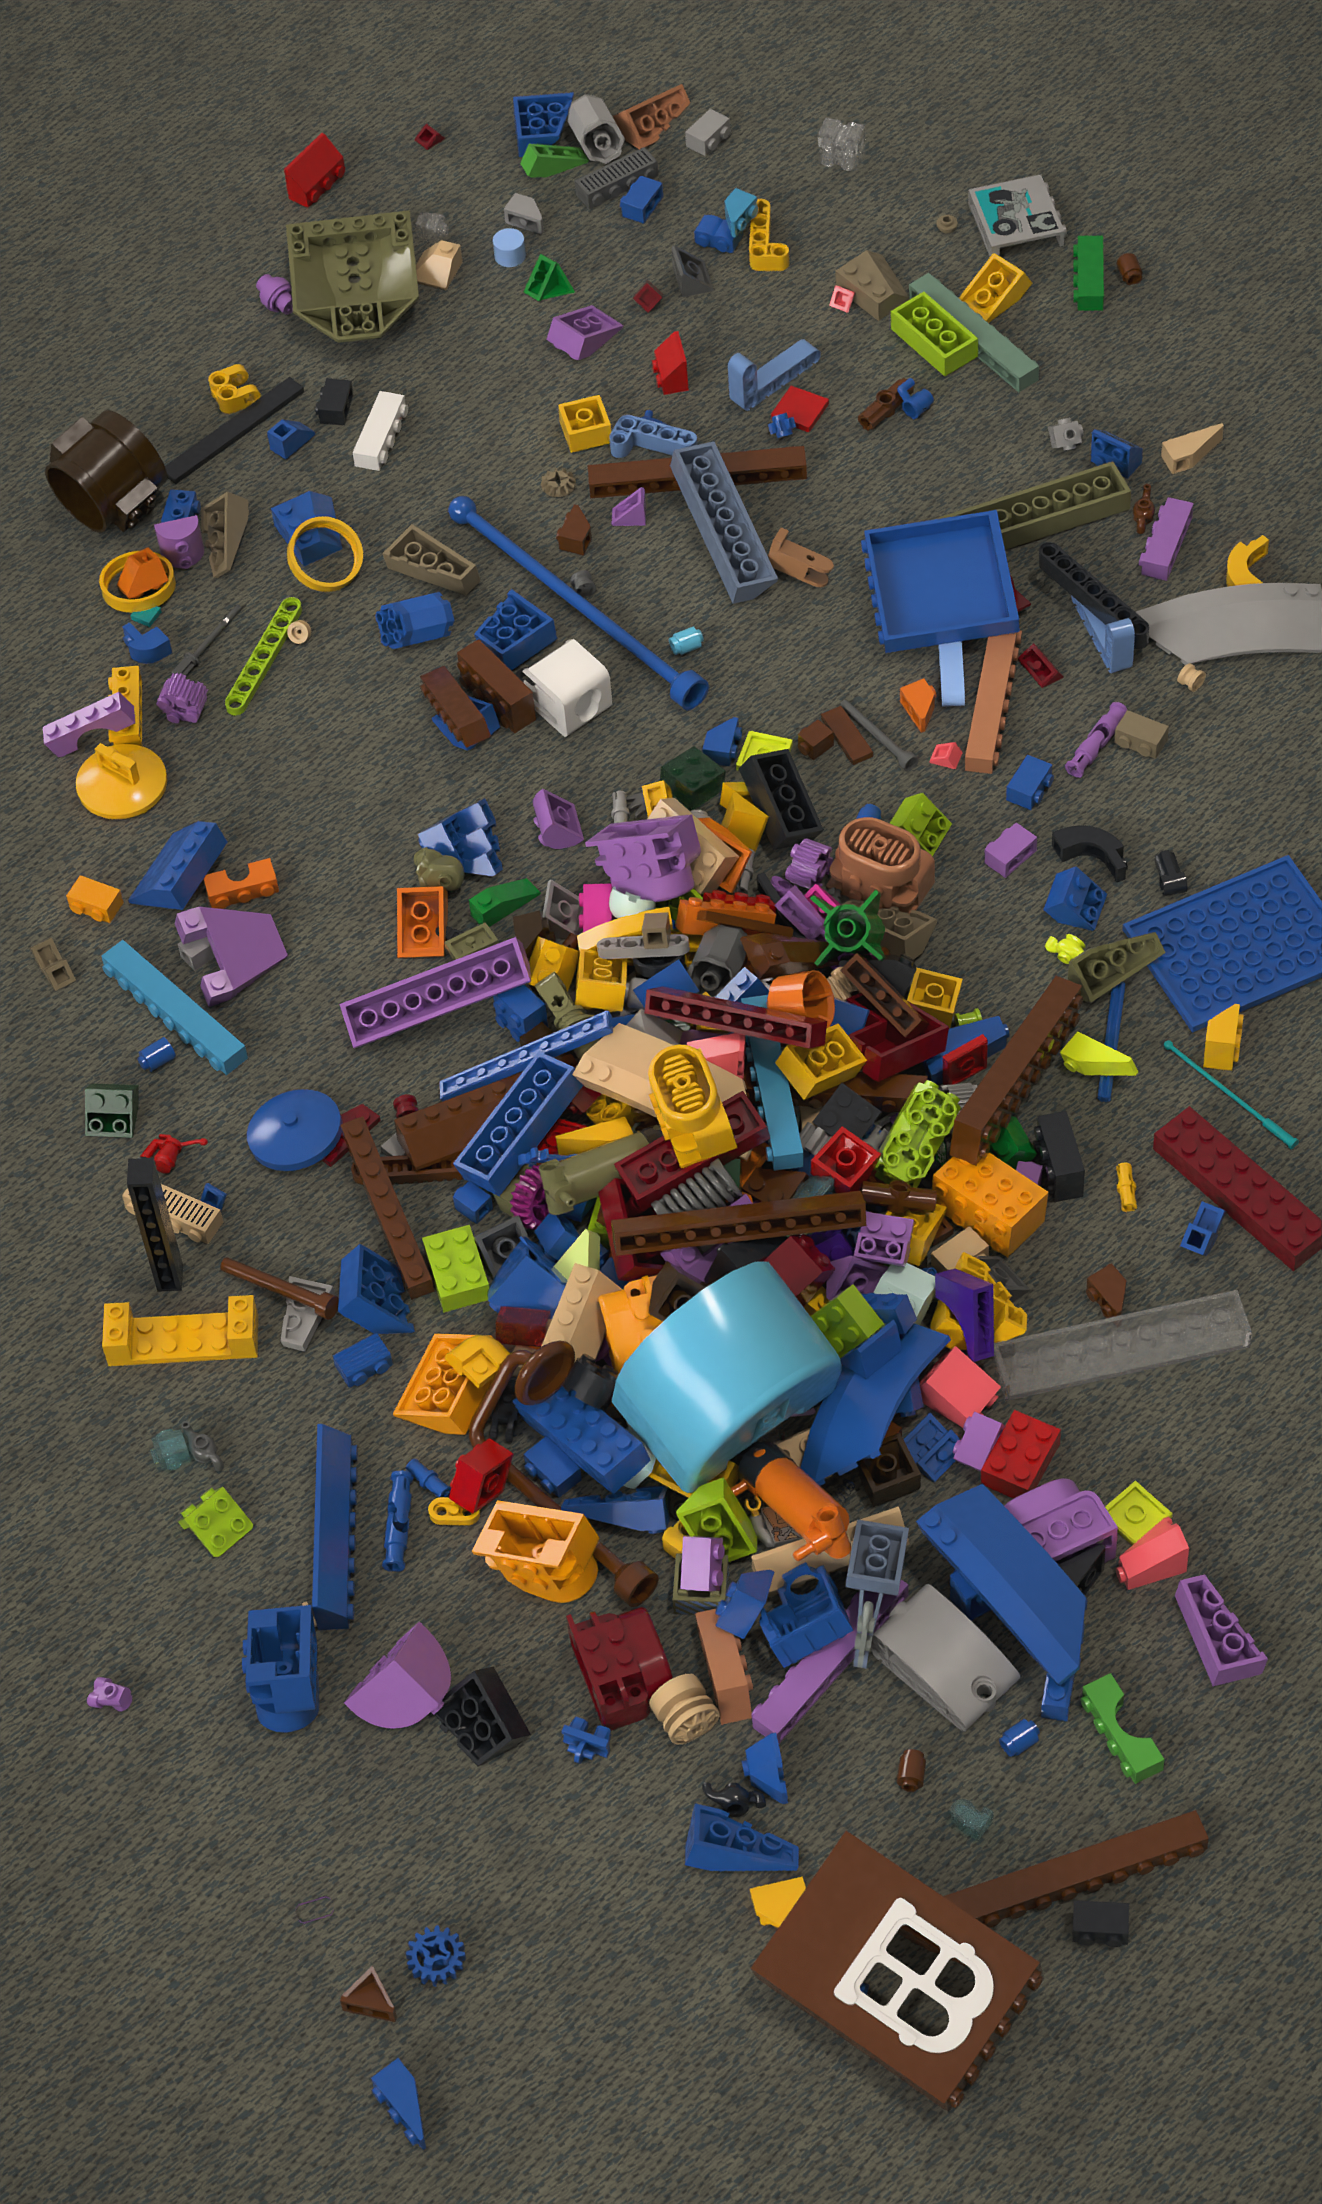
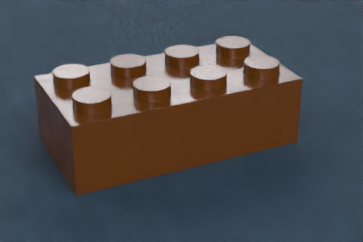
[457,639,536,734]

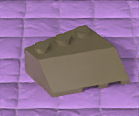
[835,250,910,321]

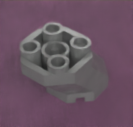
[688,924,748,997]

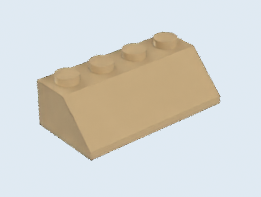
[541,1263,623,1361]

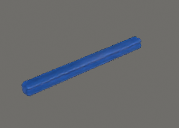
[1098,982,1125,1102]

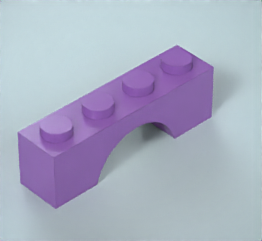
[43,692,135,757]

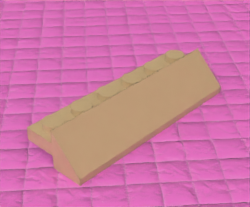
[751,1507,910,1597]

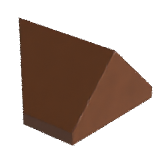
[340,1965,397,2022]

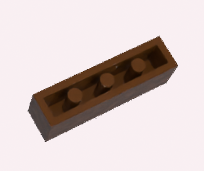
[840,953,929,1040]

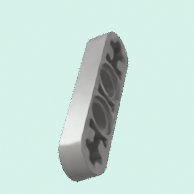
[597,934,690,959]

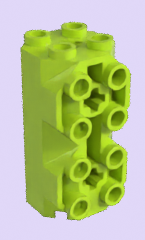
[872,1080,961,1188]

